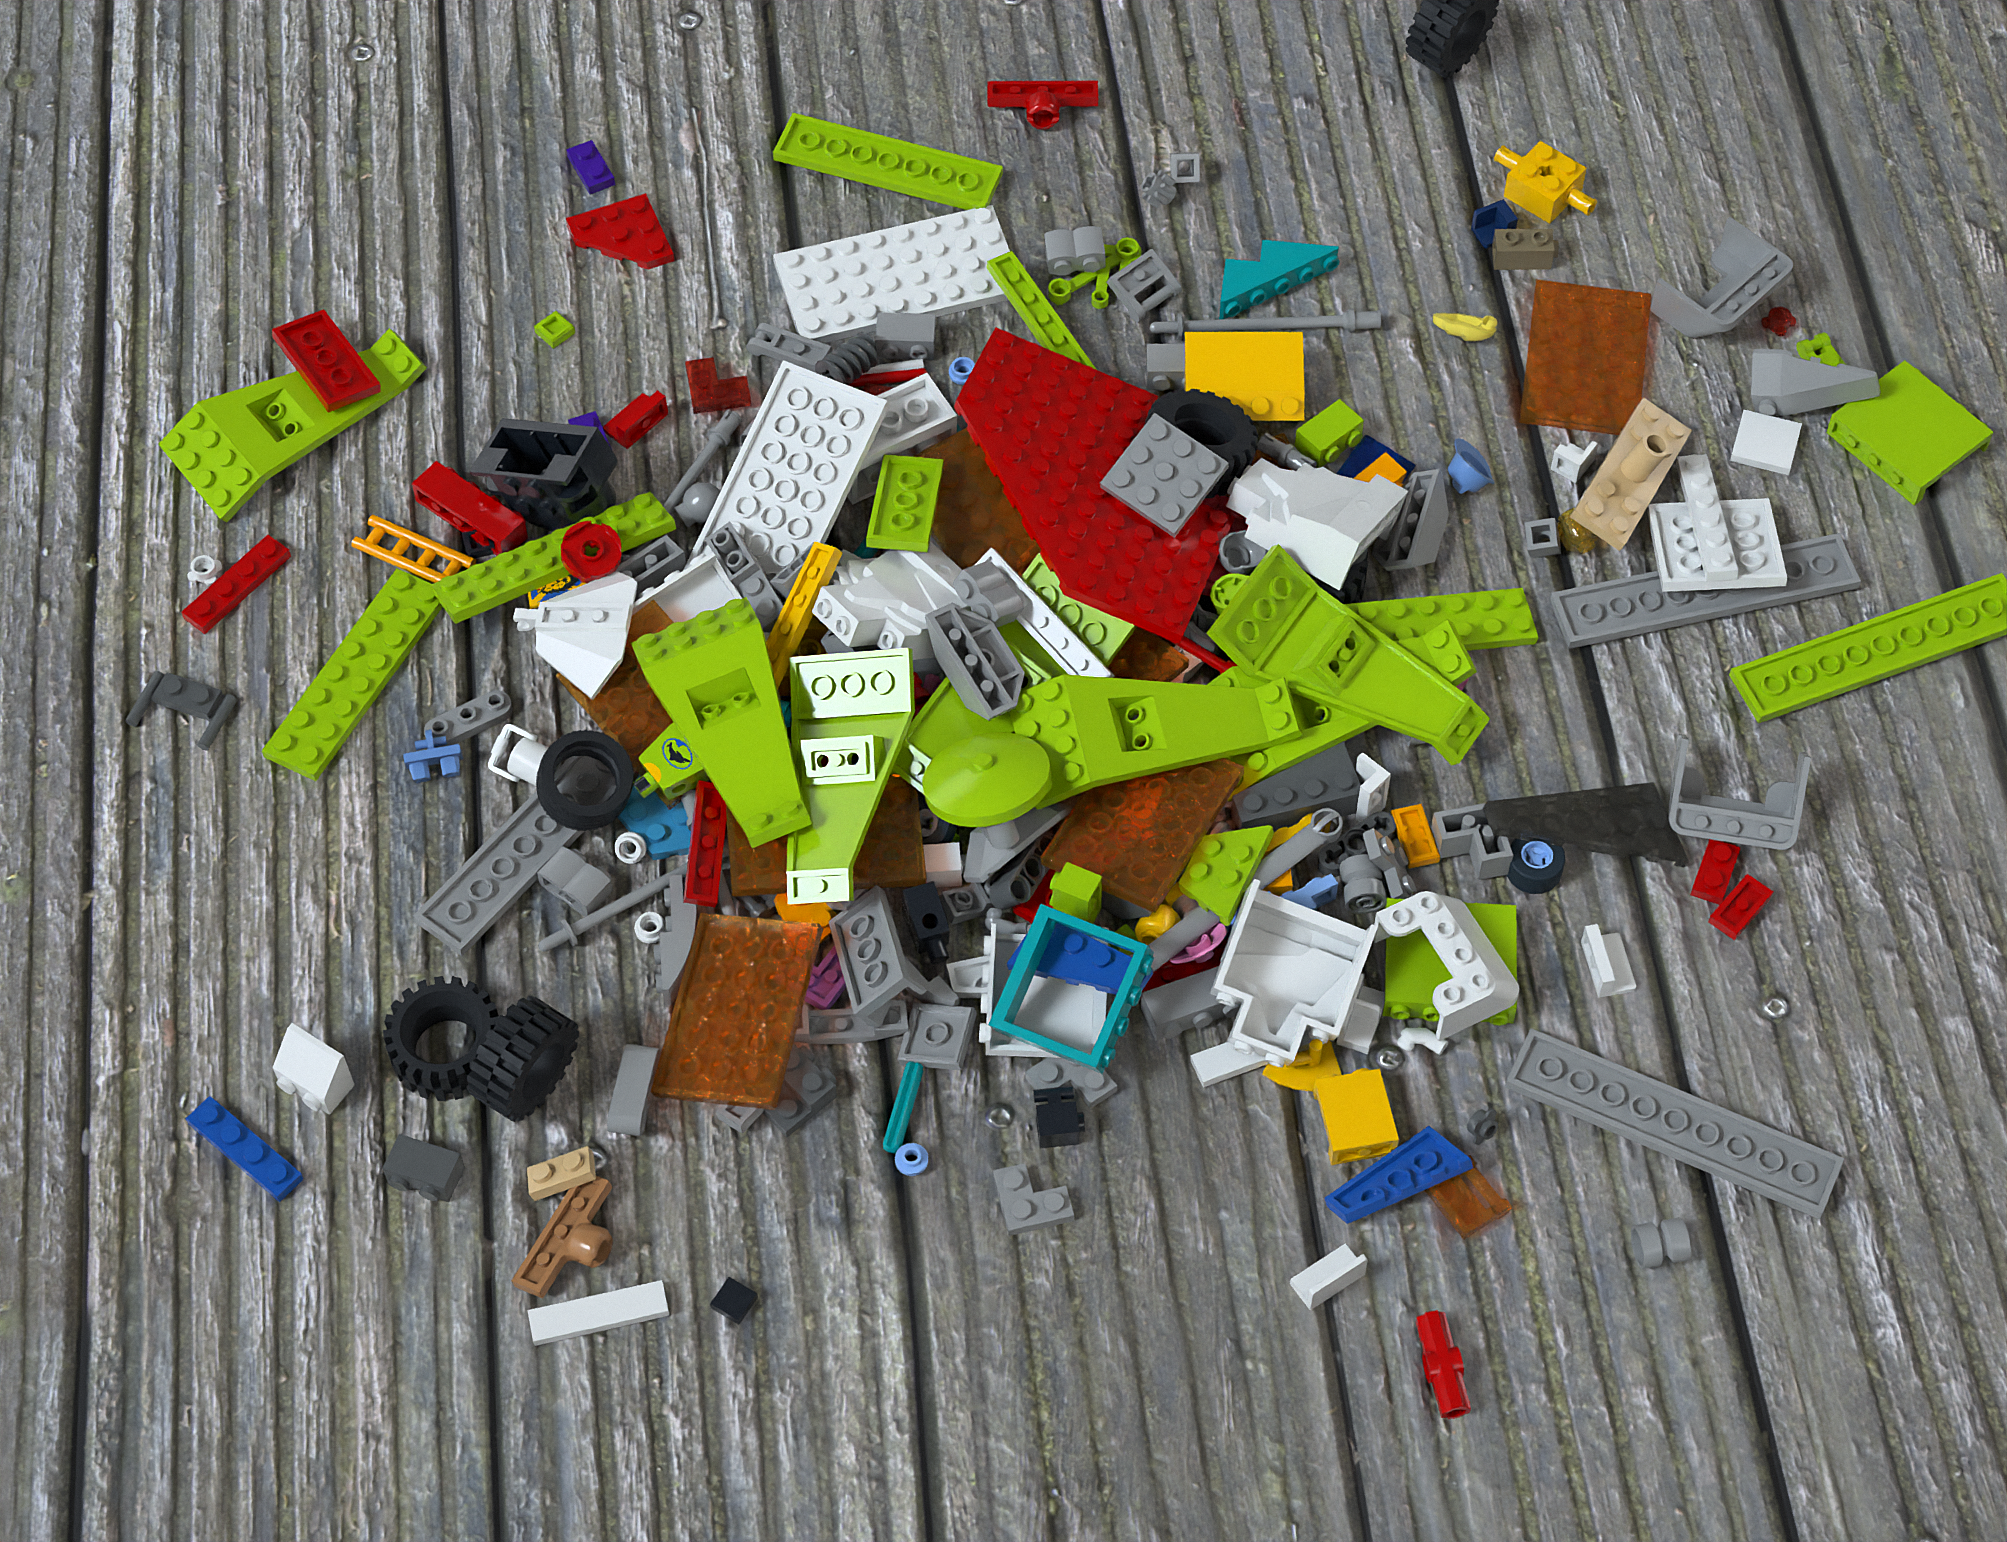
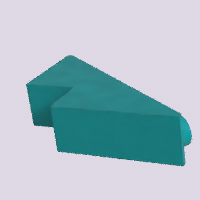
[1219,240,1340,319]

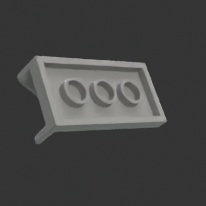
[828,885,926,1029]

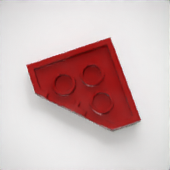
[565,193,675,270]

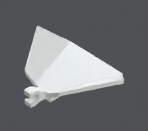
[513,571,638,700]

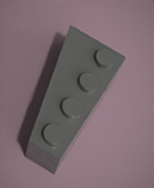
[1231,741,1361,832]

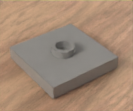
[897,1003,977,1070]

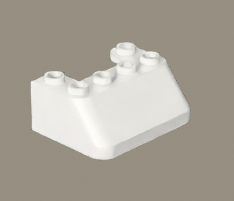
[1373,891,1519,1041]

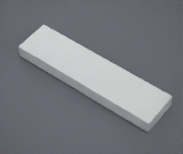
[1190,1031,1325,1088]
[527,1280,669,1346]

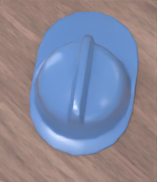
[1447,438,1495,494]

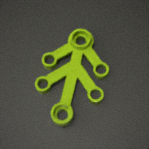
[1048,237,1142,309]

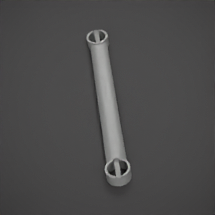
[1128,808,1343,972]

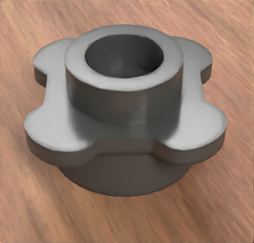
[1467,1109,1498,1145]

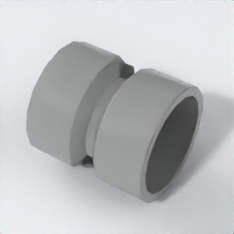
[1339,854,1387,914]
[1631,1217,1691,1269]

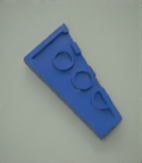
[1006,923,1153,995]
[1325,1126,1473,1224]

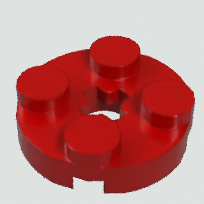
[561,521,621,583]

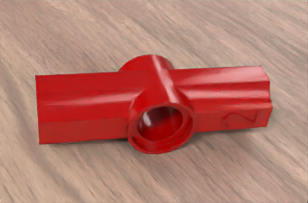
[1416,1310,1471,1419]

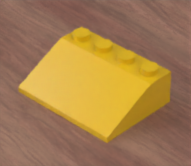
[1184,332,1305,421]

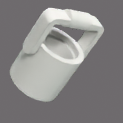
[488,724,561,786]

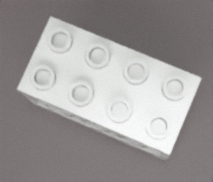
[847,373,957,505]

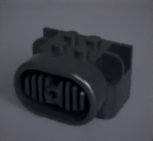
[469,418,618,532]

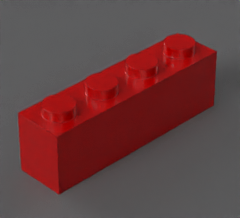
[412,461,528,556]

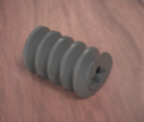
[815,332,878,385]

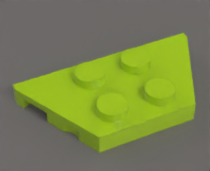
[1178,825,1274,926]

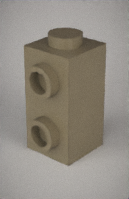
[1492,229,1559,270]

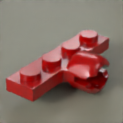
[987,80,1098,130]

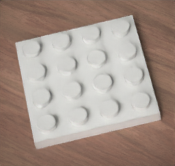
[1647,498,1787,592]

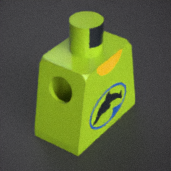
[633,722,710,800]

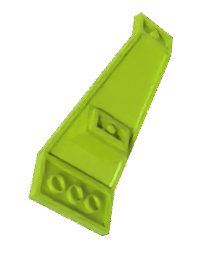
[158,328,427,522]
[1206,544,1490,766]
[892,553,1137,795]
[631,597,812,848]
[1207,619,1477,802]
[787,648,915,904]
[1010,674,1303,810]

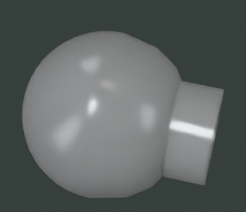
[674,482,721,528]

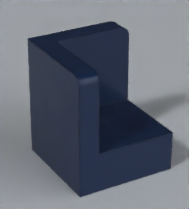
[1471,199,1518,248]

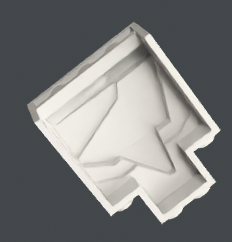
[1226,458,1408,590]
[812,541,972,660]
[1210,879,1378,1067]

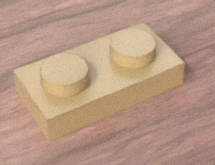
[527,1146,596,1201]

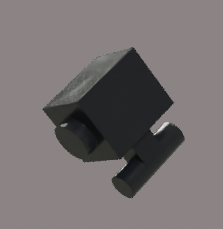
[1033,1086,1085,1149]

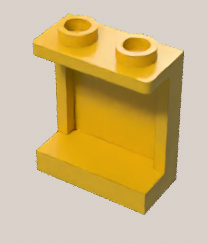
[1313,1068,1399,1165]

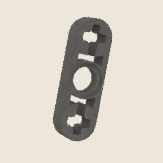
[1318,811,1396,877]

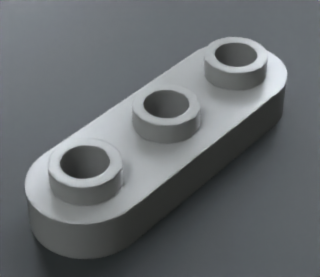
[424,690,513,748]

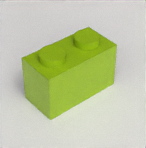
[1295,399,1364,468]
[1050,862,1102,924]

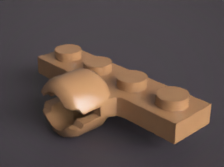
[511,1176,613,1299]

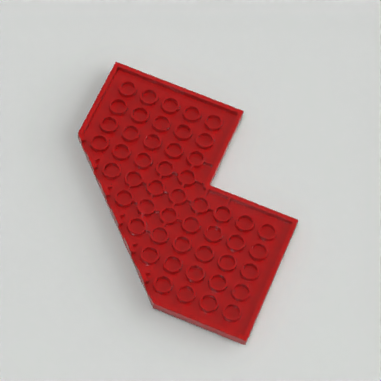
[954,327,1235,644]

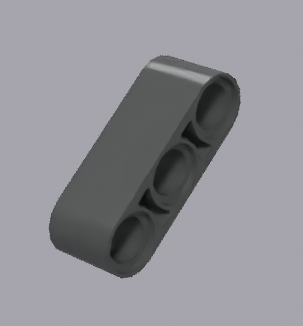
[989,832,1060,910]

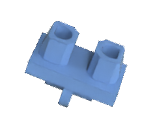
[403,729,463,783]

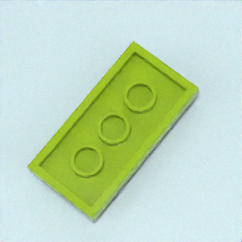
[866,454,944,552]

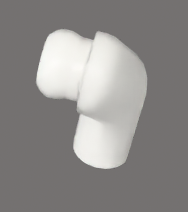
[1397,1028,1448,1055]

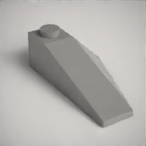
[1751,349,1881,416]

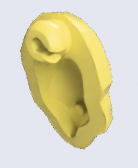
[1433,313,1498,341]

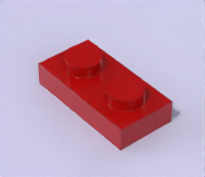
[1690,839,1741,905]
[1708,874,1774,941]

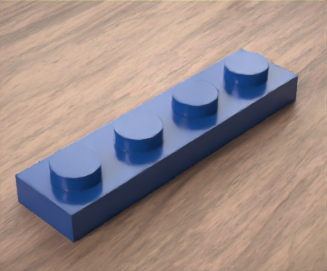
[185,1096,304,1202]

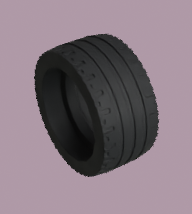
[536,730,634,831]

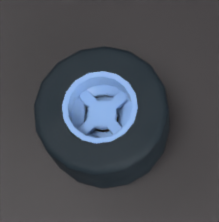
[1507,831,1566,894]

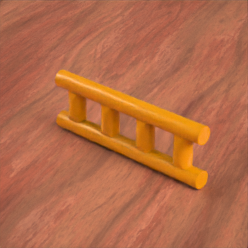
[351,514,476,583]

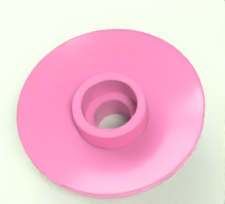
[1169,923,1227,964]

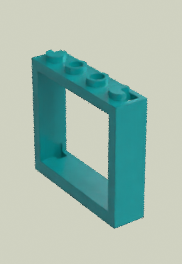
[988,904,1155,1074]

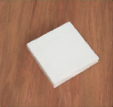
[1730,410,1802,475]

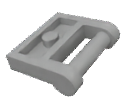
[1106,249,1182,322]

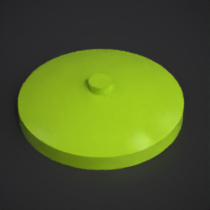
[922,732,1052,827]

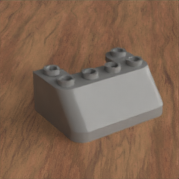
[1650,217,1793,338]

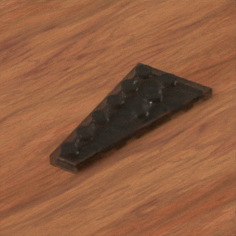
[1482,782,1689,867]

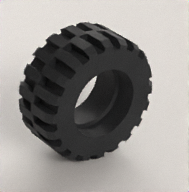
[1144,389,1259,498]

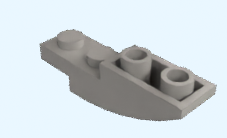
[705,521,784,633]
[654,874,699,1005]

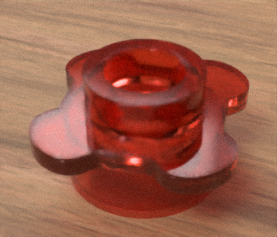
[1761,306,1796,336]

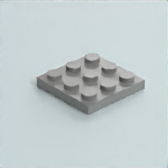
[1100,413,1229,538]

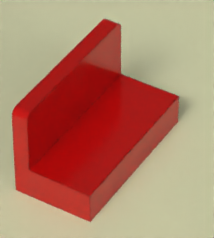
[603,390,668,449]

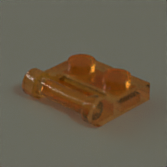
[1424,1155,1512,1240]

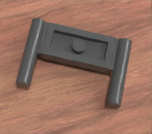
[125,671,237,751]

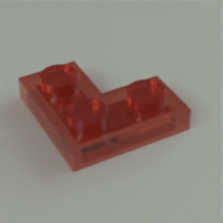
[685,357,752,414]

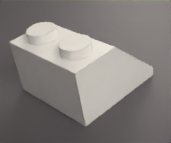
[273,1023,355,1115]

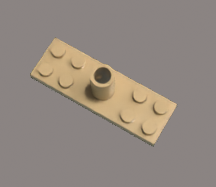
[1570,397,1692,551]

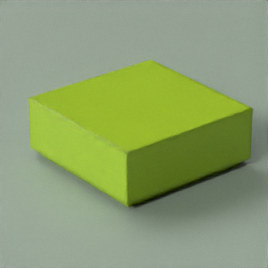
[534,311,575,349]

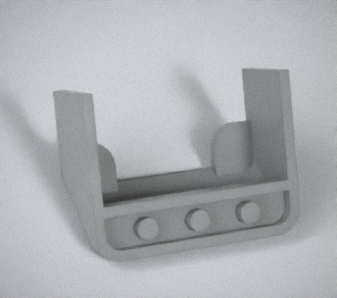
[1668,734,1811,850]

